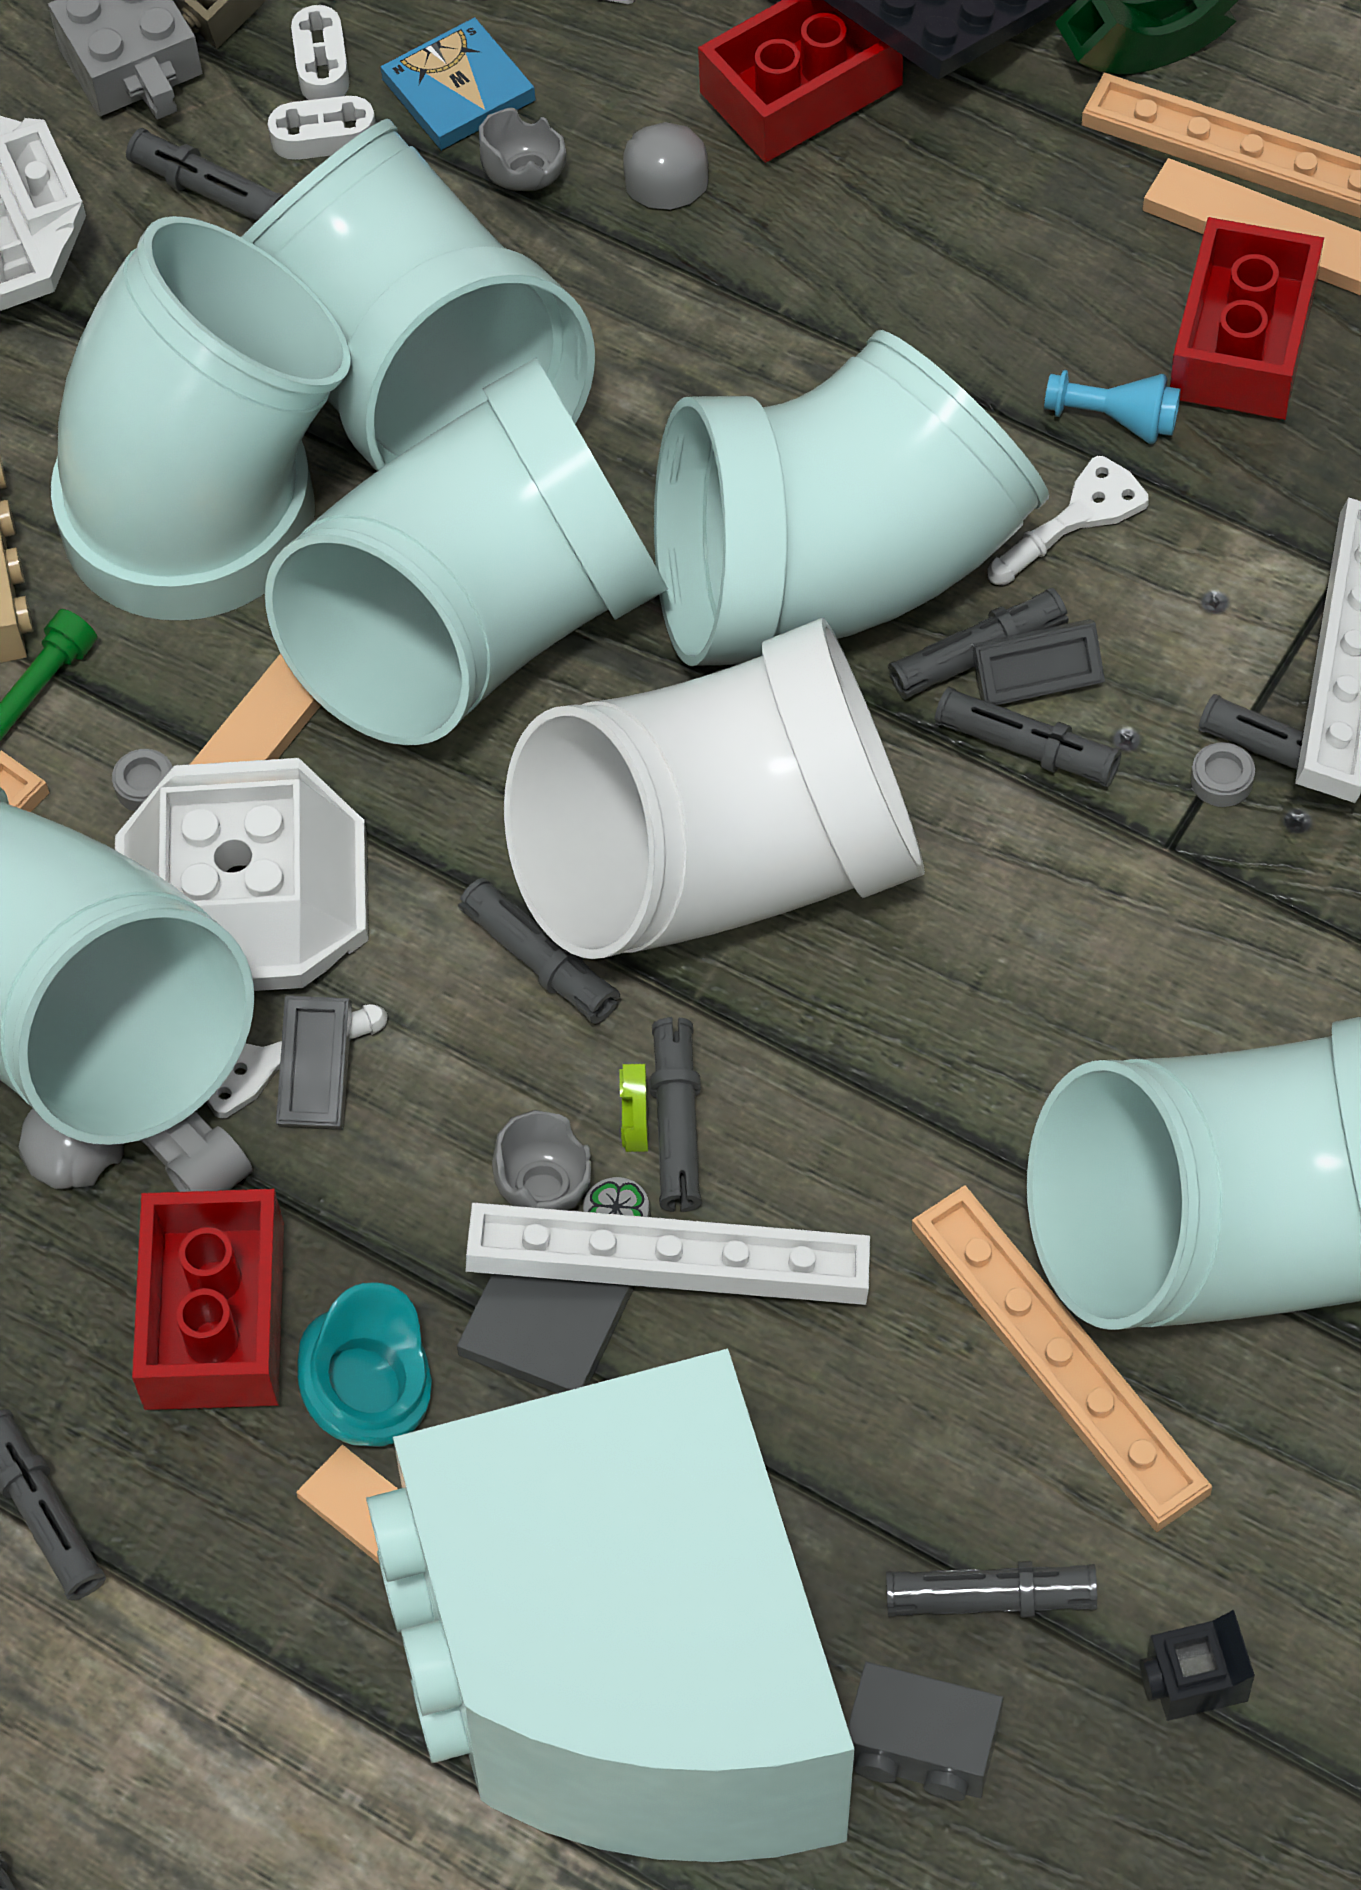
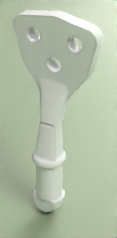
[988,456,1149,585]
[206,1004,387,1118]

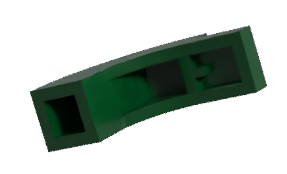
[1055,0,1239,74]

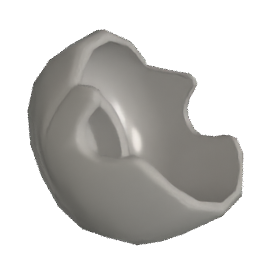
[479,108,566,191]
[623,122,709,210]
[19,1109,124,1189]
[492,1110,592,1210]

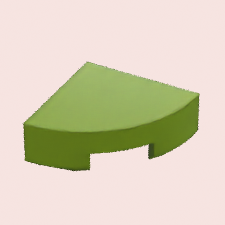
[619,1064,648,1152]

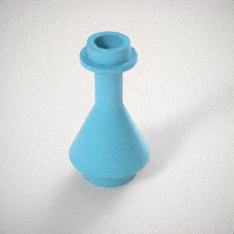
[1044,370,1181,444]

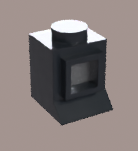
[1139,1610,1255,1721]

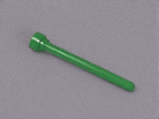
[0,609,98,741]

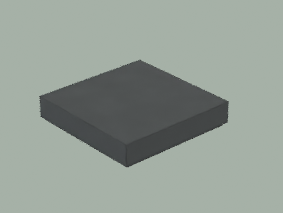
[457,1274,634,1393]

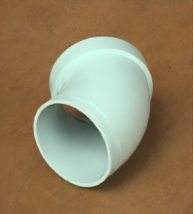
[242,119,595,471]
[51,216,351,621]
[654,330,1049,666]
[265,358,668,745]
[0,788,254,1145]
[1027,1017,1361,1330]

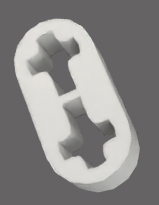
[291,5,350,100]
[268,96,376,160]

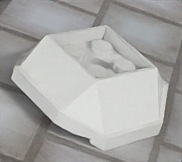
[0,116,86,311]
[115,758,368,991]

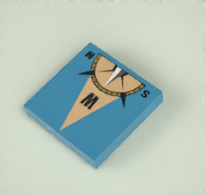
[380,17,536,150]

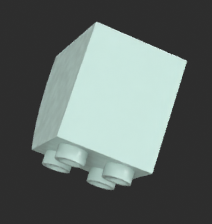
[366,1348,854,1862]

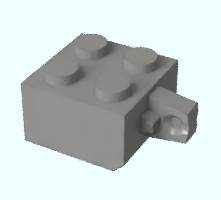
[48,0,203,120]

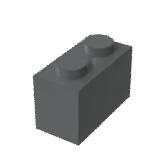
[848,1661,1003,1801]

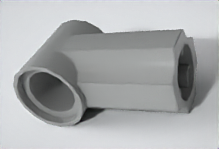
[142,1112,253,1192]

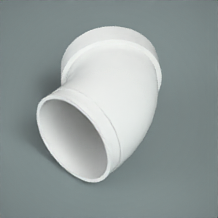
[504,618,925,959]

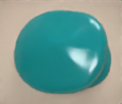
[297,1283,432,1447]

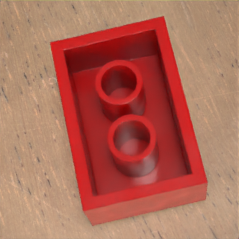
[698,0,903,163]
[1170,217,1324,420]
[132,1189,284,1410]

